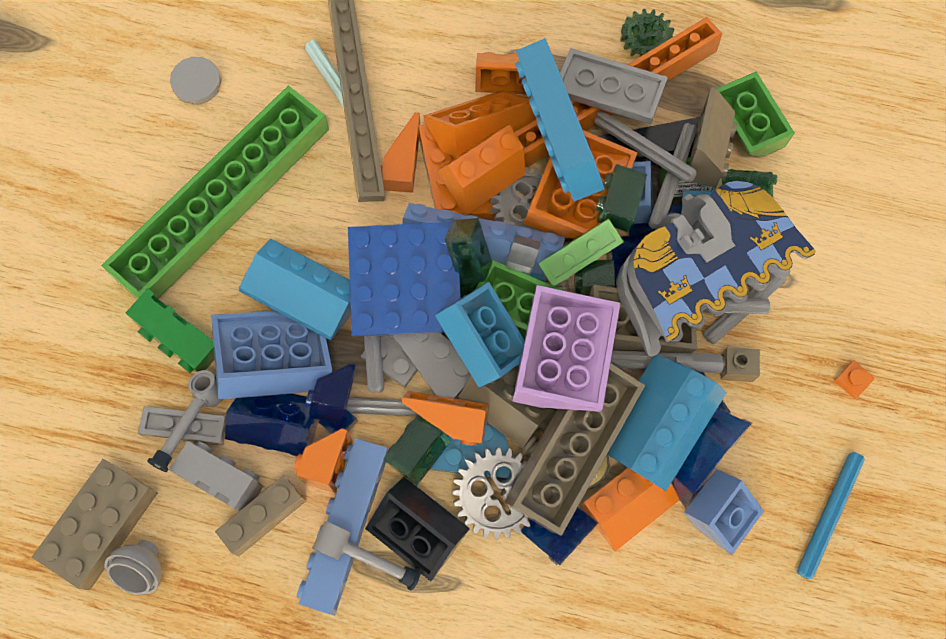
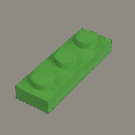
[538,219,623,287]

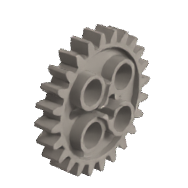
[490,167,543,232]
[452,446,530,540]

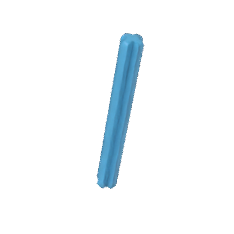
[797,452,865,579]

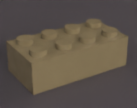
[32,459,158,590]

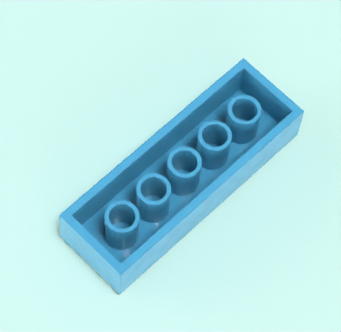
[515,38,605,201]

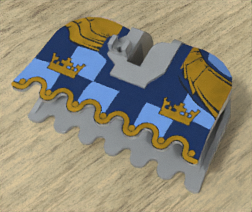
[616,181,816,358]

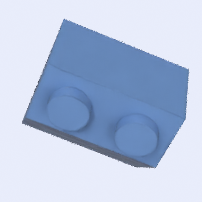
[684,469,764,555]

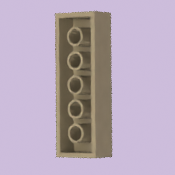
[504,363,645,536]

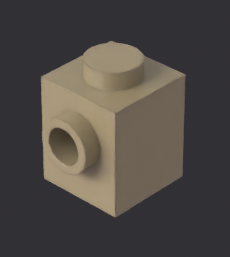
[721,347,760,382]

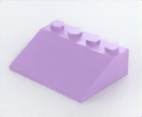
[512,285,620,412]

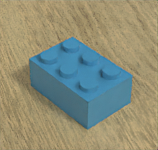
[435,282,524,387]

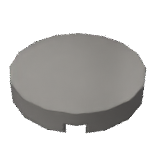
[170,57,221,105]

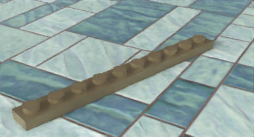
[328,0,385,202]

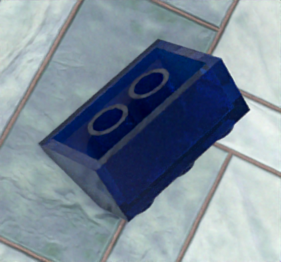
[225,393,324,456]

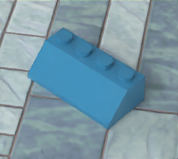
[239,238,351,340]

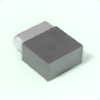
[505,234,541,274]

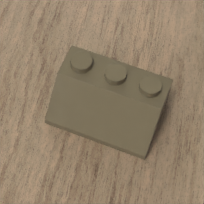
[689,87,737,188]

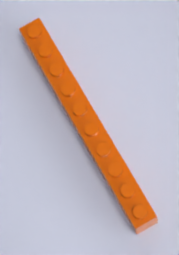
[515,17,722,167]

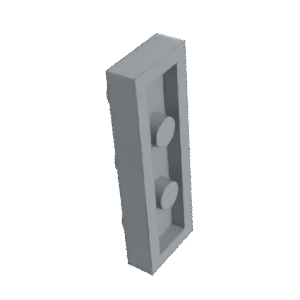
[138,406,228,445]

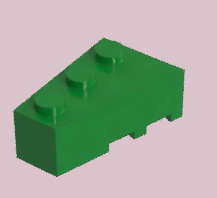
[125,288,214,374]

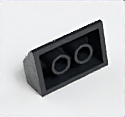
[365,477,470,582]

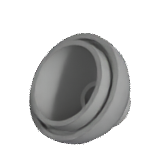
[104,540,162,595]

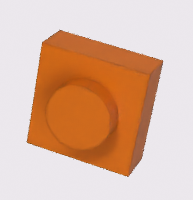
[834,360,875,399]

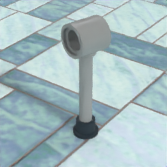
[147,370,223,472]
[312,521,421,591]

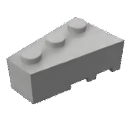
[169,441,264,511]

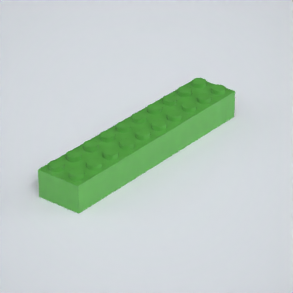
[101,85,329,299]

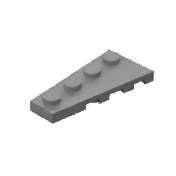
[392,332,471,399]

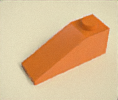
[380,112,421,193]
[402,391,489,445]

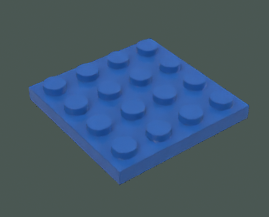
[348,222,461,336]

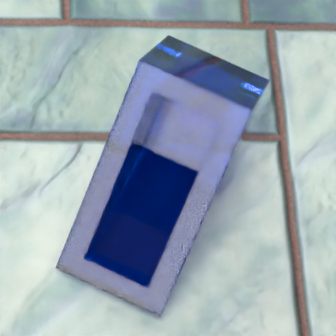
[306,364,356,424]

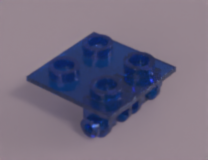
[521,507,598,565]

